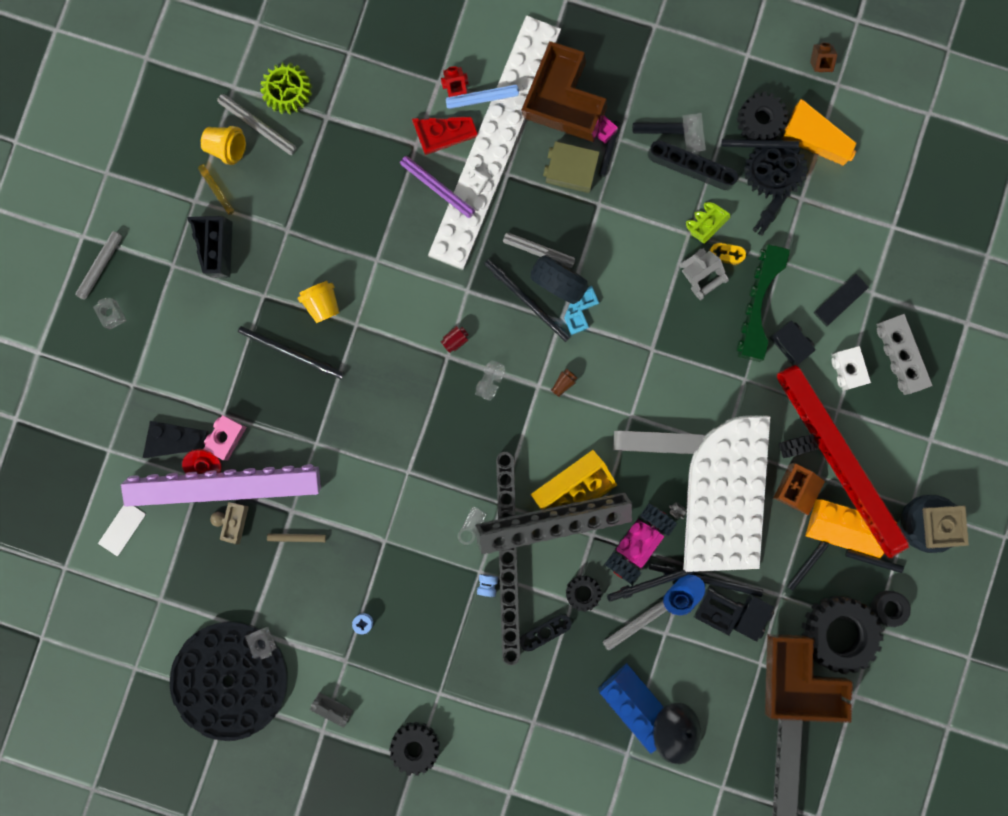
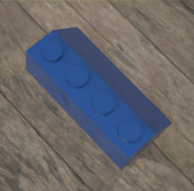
[598,663,663,754]

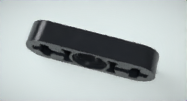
[520,614,571,652]

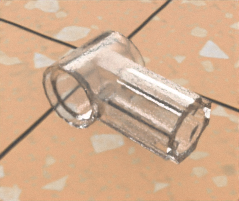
[458,507,487,545]

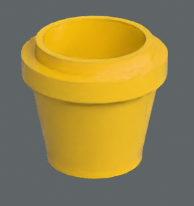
[201,126,246,165]
[298,281,340,323]

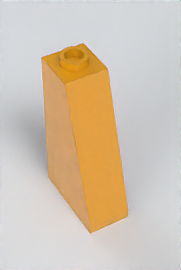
[781,99,856,166]

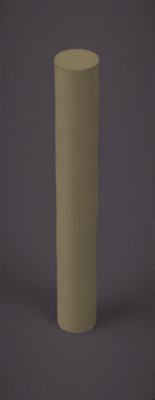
[267,534,326,542]

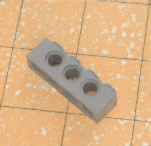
[876,314,933,395]

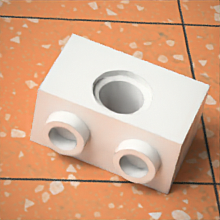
[831,346,871,391]

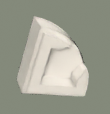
[470,168,489,195]

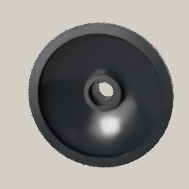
[653,703,701,764]

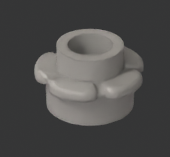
[669,502,687,520]

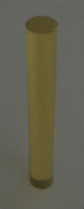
[198,164,235,215]

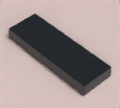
[814,274,869,327]

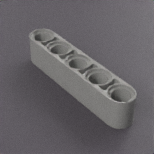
[613,431,706,454]

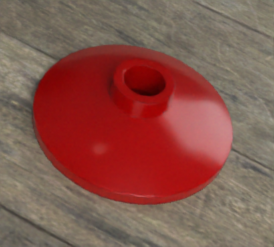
[182,449,222,474]

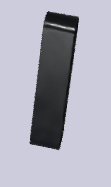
[648,140,738,190]

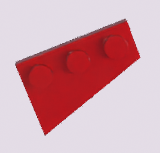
[412,117,478,155]

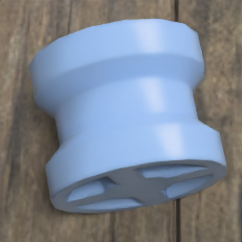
[352,613,373,634]

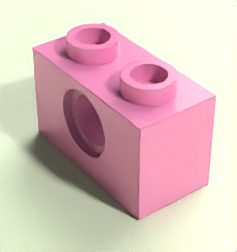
[204,415,247,461]

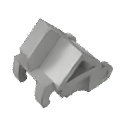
[679,248,729,301]

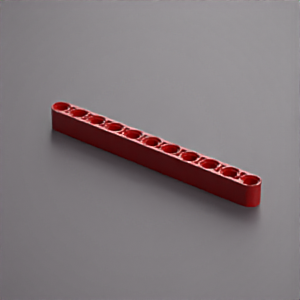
[777,365,909,558]

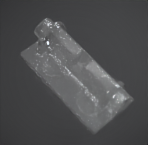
[683,113,706,155]
[475,361,505,401]

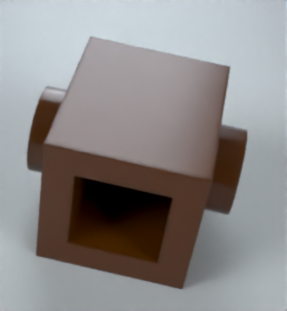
[810,42,837,72]

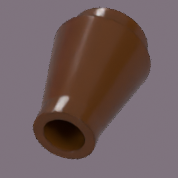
[551,368,578,397]

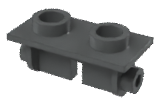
[310,692,353,728]

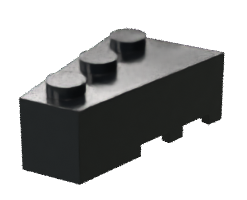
[187,216,233,278]

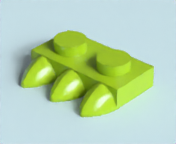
[686,202,731,244]

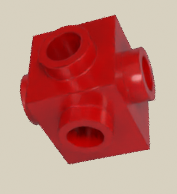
[441,66,469,97]

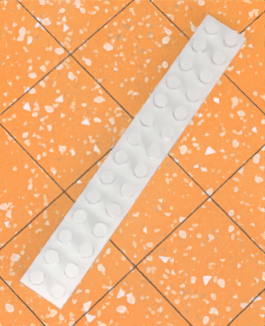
[428,16,561,270]

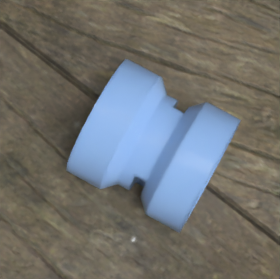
[477,574,498,597]

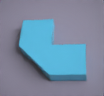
[564,286,599,335]

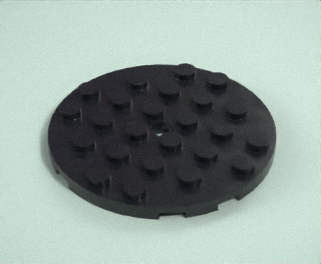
[169,621,288,741]

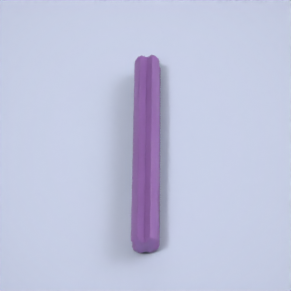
[400,156,475,218]

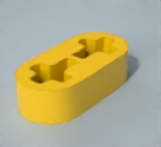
[709,243,746,265]

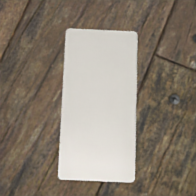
[98,505,146,556]

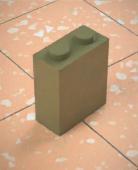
[543,141,599,193]

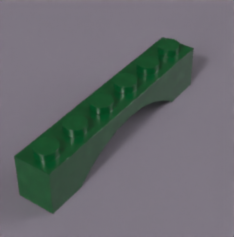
[736,244,790,362]

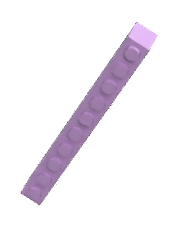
[121,464,321,507]

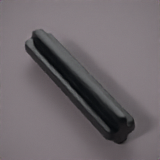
[632,122,688,134]

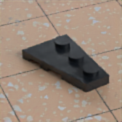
[143,421,208,459]

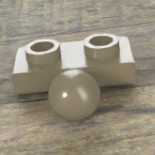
[210,502,249,544]

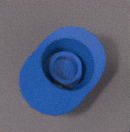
[663,575,705,615]

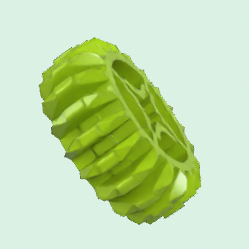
[260,62,312,115]

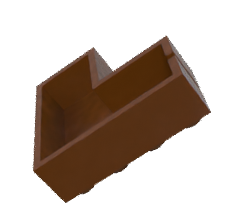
[521,41,607,142]
[765,634,852,723]

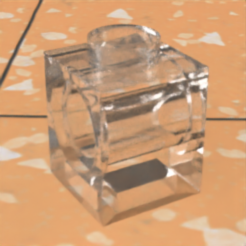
[93,298,127,329]
[245,626,276,659]

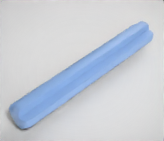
[446,85,519,109]

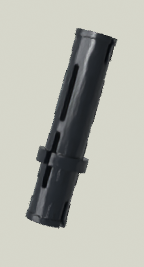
[753,190,792,235]

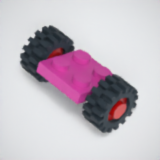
[604,503,677,585]

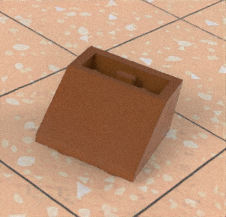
[773,463,825,516]

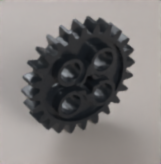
[744,148,808,200]

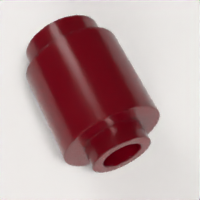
[440,326,469,353]

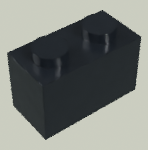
[769,320,816,365]
[733,594,774,642]

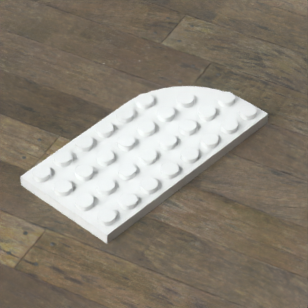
[684,416,770,572]

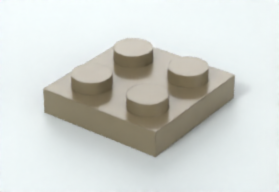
[923,506,969,548]

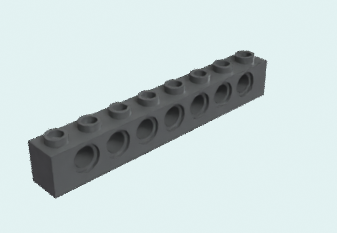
[475,492,632,555]

